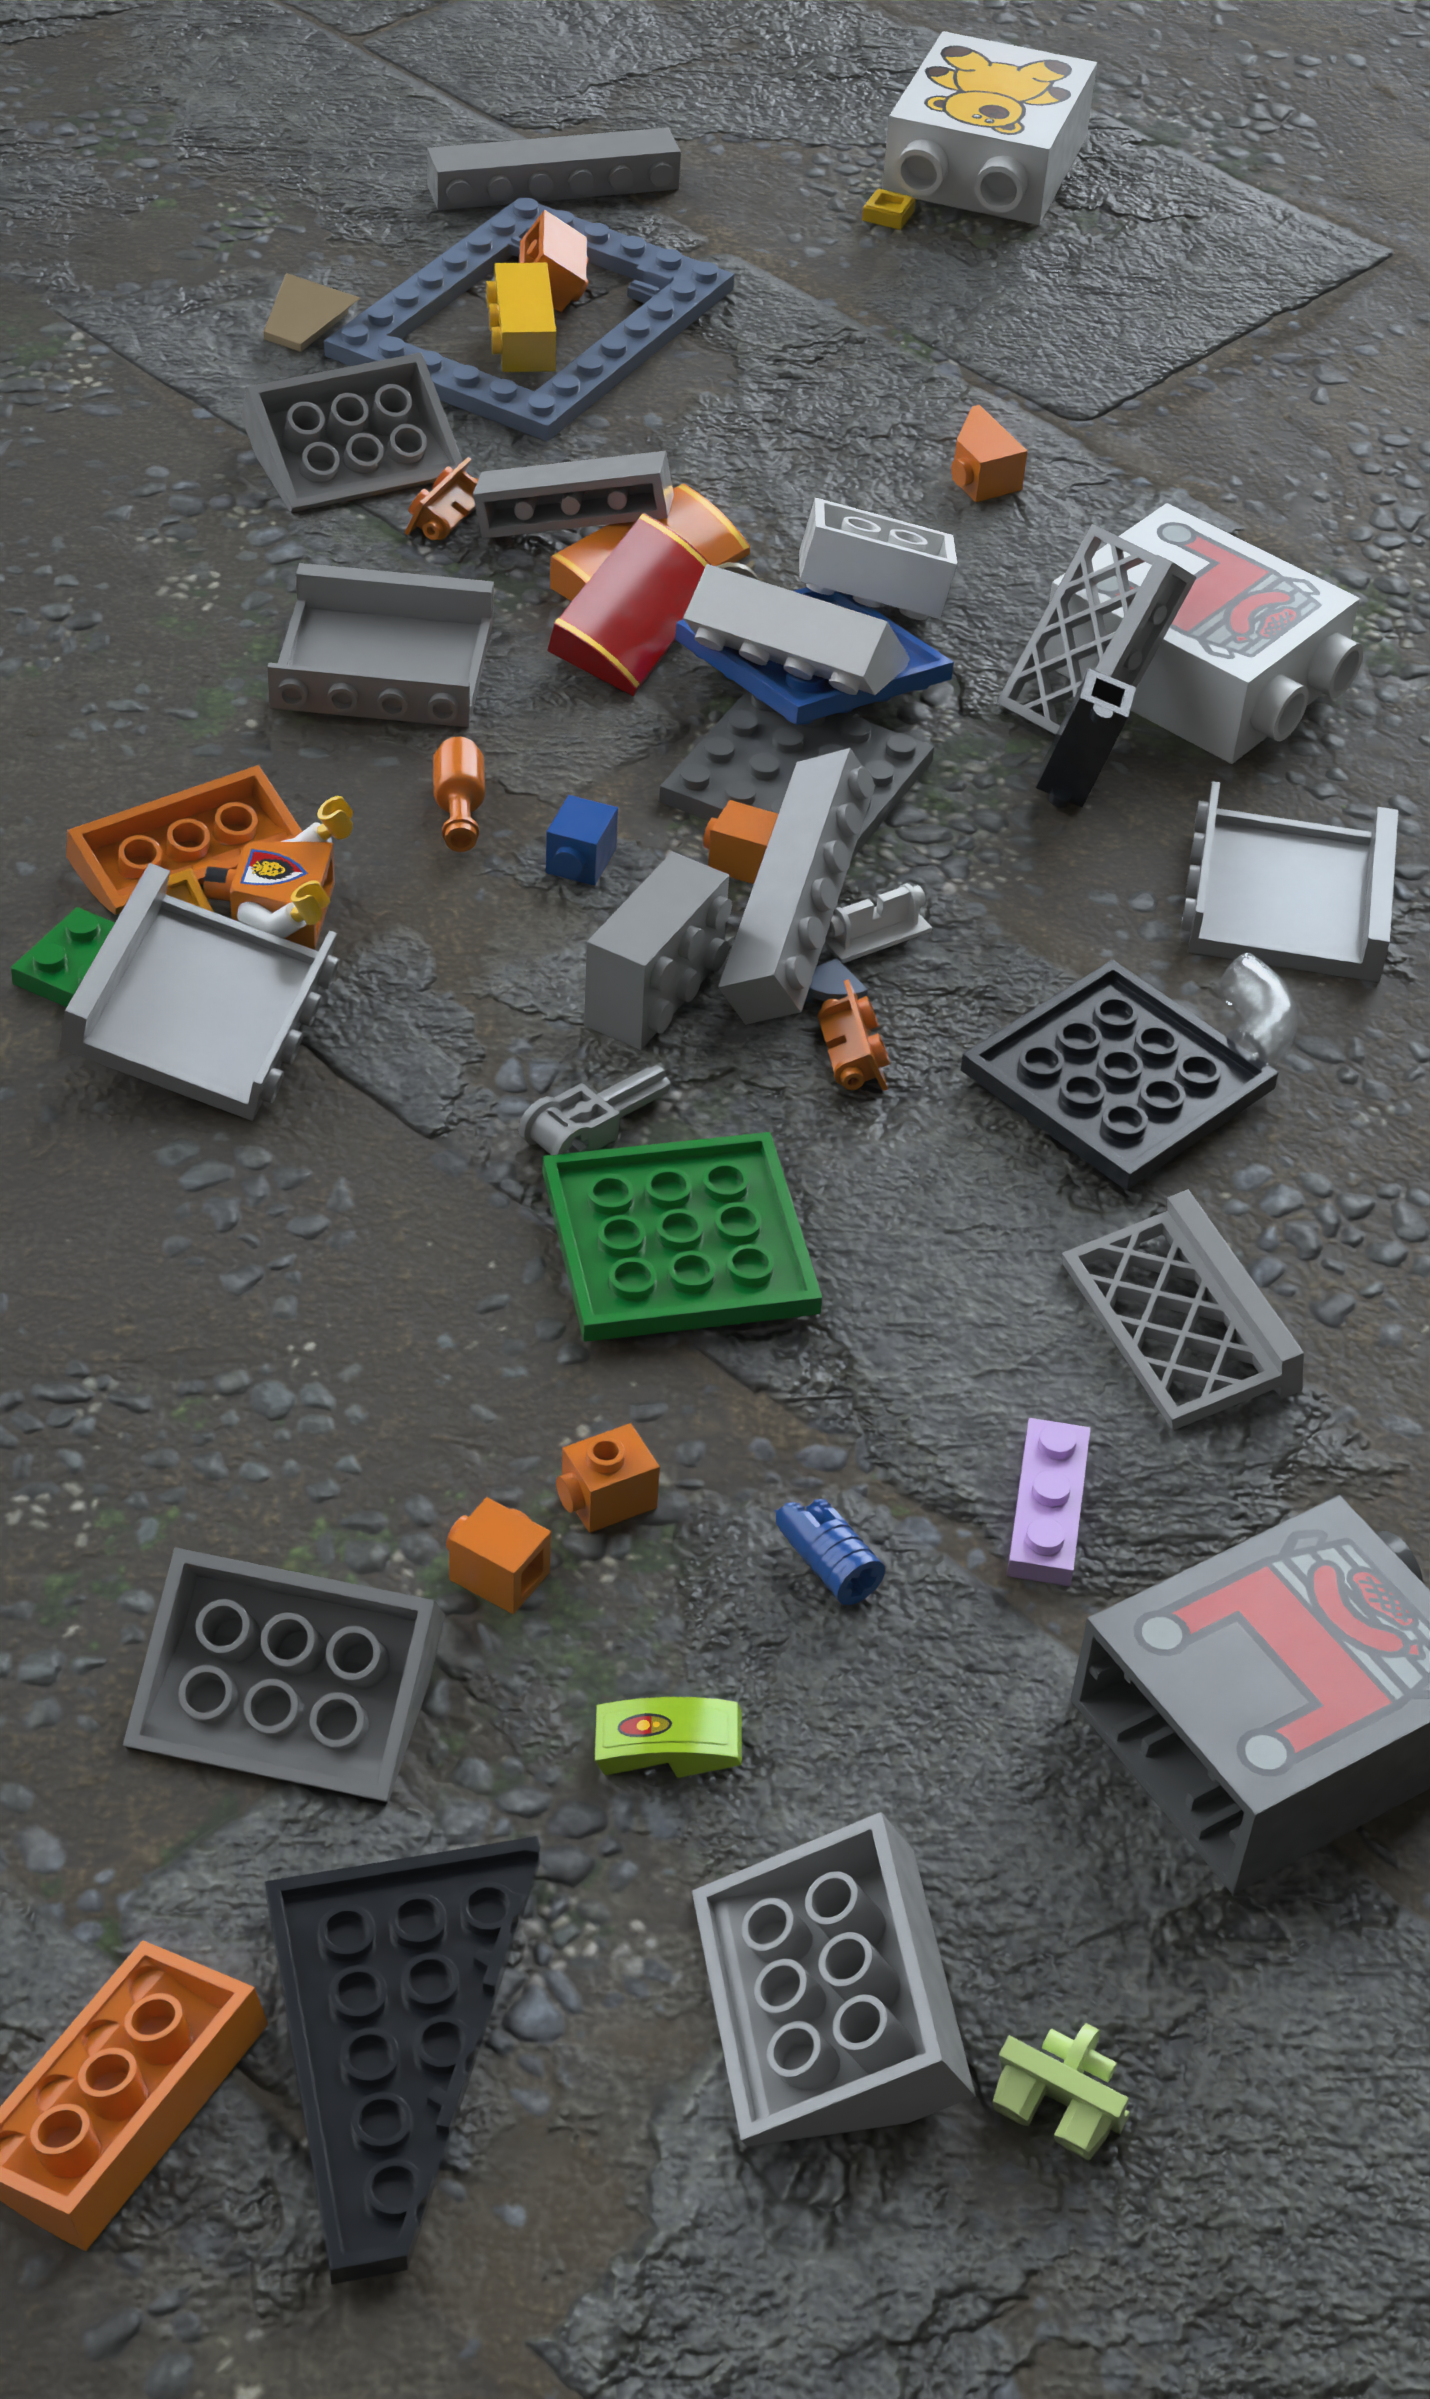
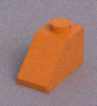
[951,405,1028,502]

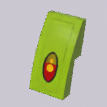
[595,1697,742,1778]

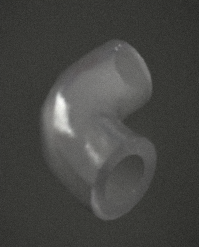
[1218,953,1299,1069]

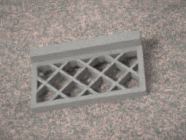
[997,524,1197,734]
[1062,1189,1304,1431]

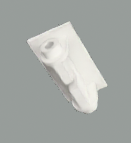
[824,883,932,964]

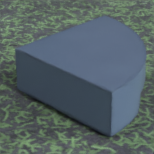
[805,958,868,1004]

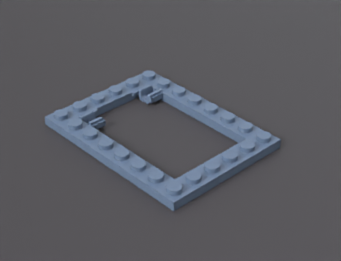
[324,197,734,442]

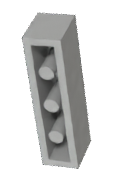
[473,451,674,538]

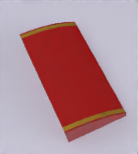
[547,513,711,696]

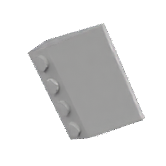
[241,352,467,513]
[123,1548,445,1803]
[692,1812,976,2146]

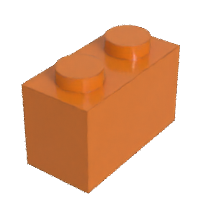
[519,210,589,312]

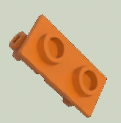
[404,457,479,540]
[818,979,891,1091]

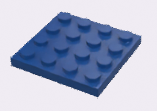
[675,587,954,725]

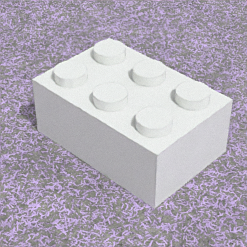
[799,497,957,620]

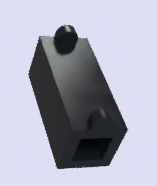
[1036,668,1136,808]

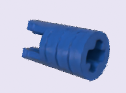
[775,1499,885,1605]

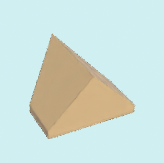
[263,273,361,352]

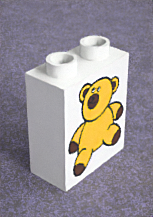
[882,31,1097,225]

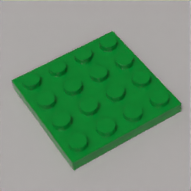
[542,1132,822,1342]

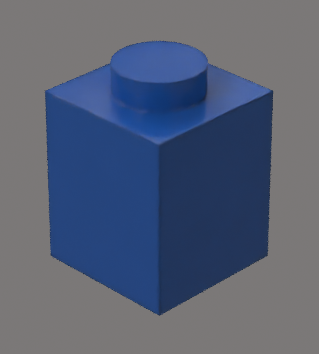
[545,795,618,886]

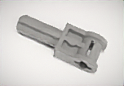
[518,1065,671,1155]

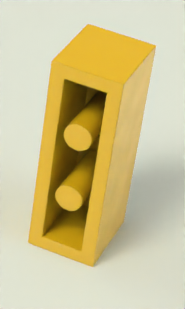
[486,263,556,372]

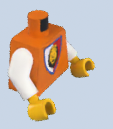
[203,796,353,950]

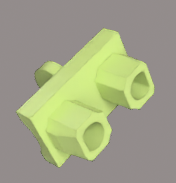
[993,2023,1130,2160]

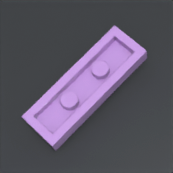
[1007,1418,1090,1586]

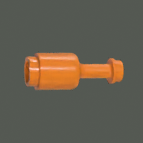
[433,737,486,852]

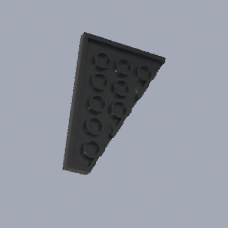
[265,1836,540,2285]

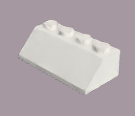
[683,564,910,695]

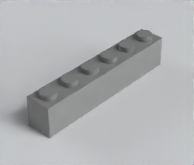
[427,128,681,210]
[718,748,875,1025]

